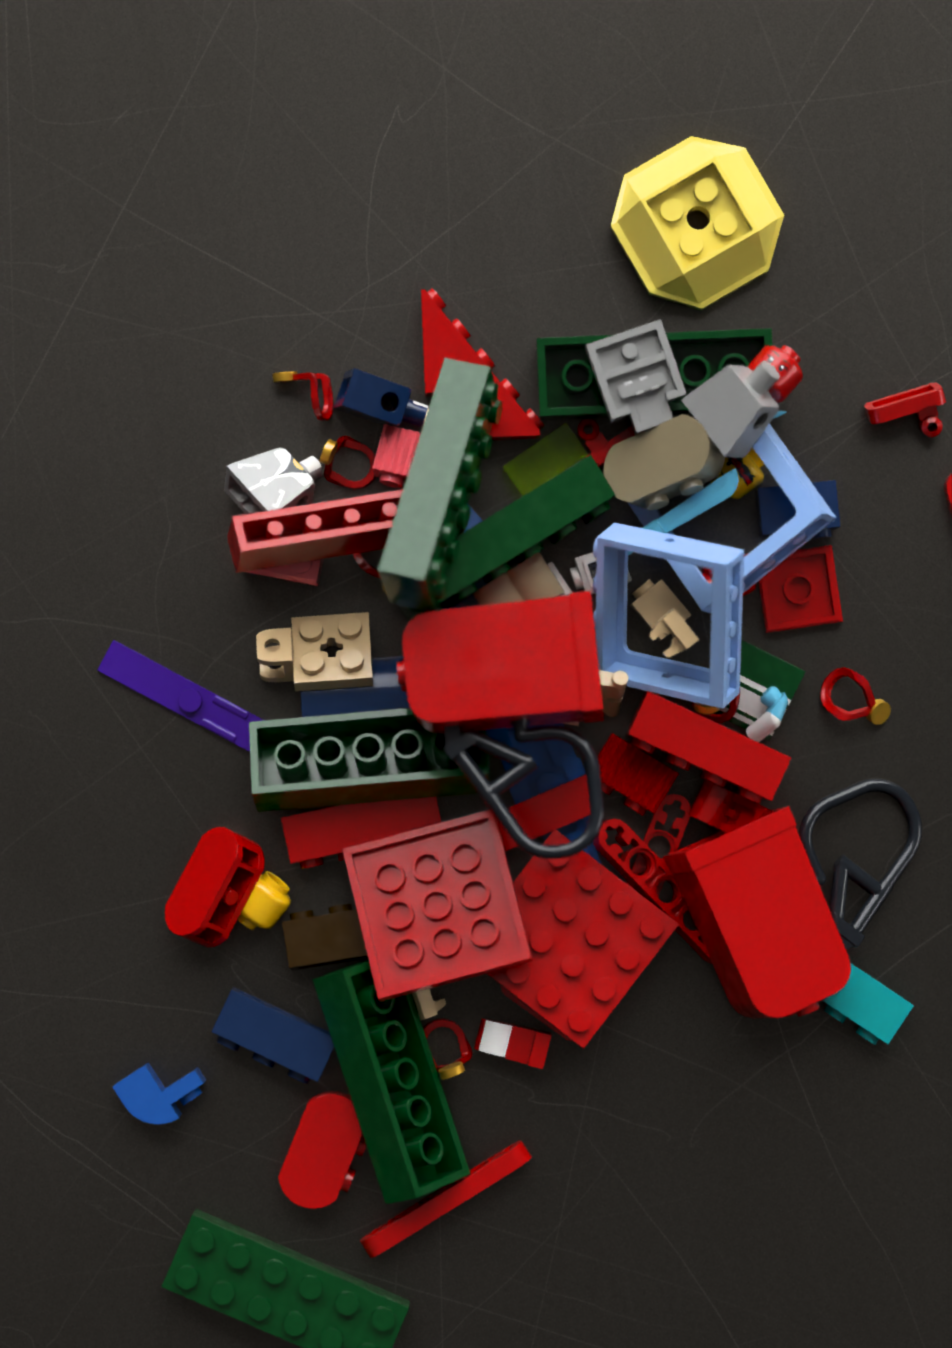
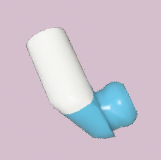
[746,686,788,742]

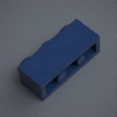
[212,987,334,1084]

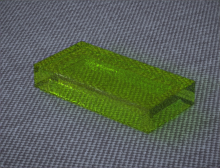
[502,423,588,496]

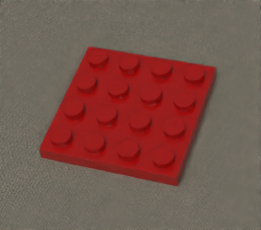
[342,809,533,1002]
[486,829,679,1049]

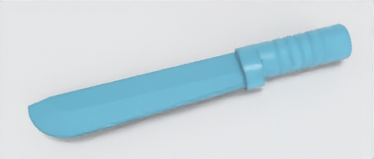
[628,468,738,556]

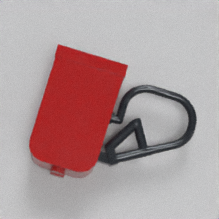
[397,591,604,859]
[663,778,922,1019]

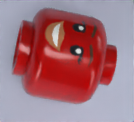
[747,345,803,403]

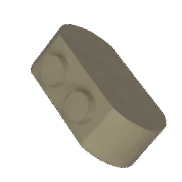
[603,415,725,510]

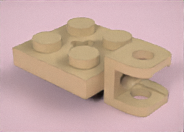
[256,612,373,691]

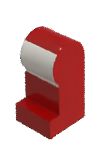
[474,1018,552,1069]

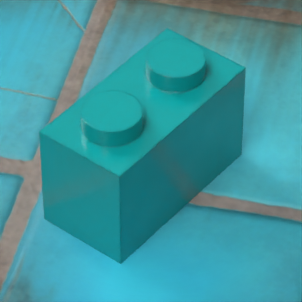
[822,963,914,1045]

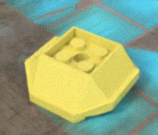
[610,136,784,310]

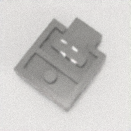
[585,319,687,435]

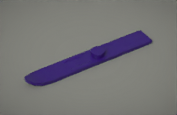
[97,640,264,752]

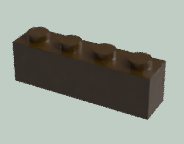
[282,904,368,971]

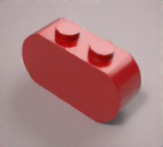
[165,827,264,948]
[278,1091,366,1209]

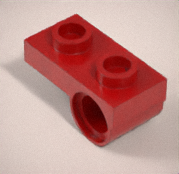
[689,780,774,833]

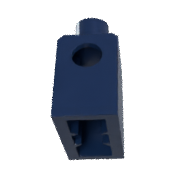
[333,368,428,427]

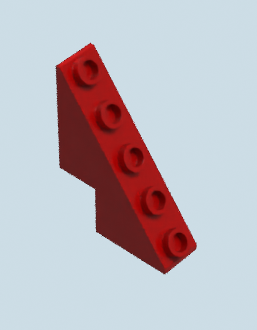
[421,288,544,441]

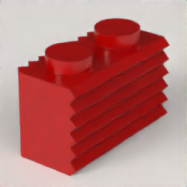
[597,733,679,816]

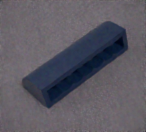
[300,656,410,717]

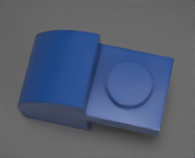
[113,1062,206,1124]

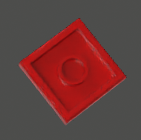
[758,545,843,633]

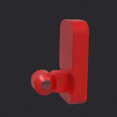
[864,383,946,437]
[577,419,635,468]

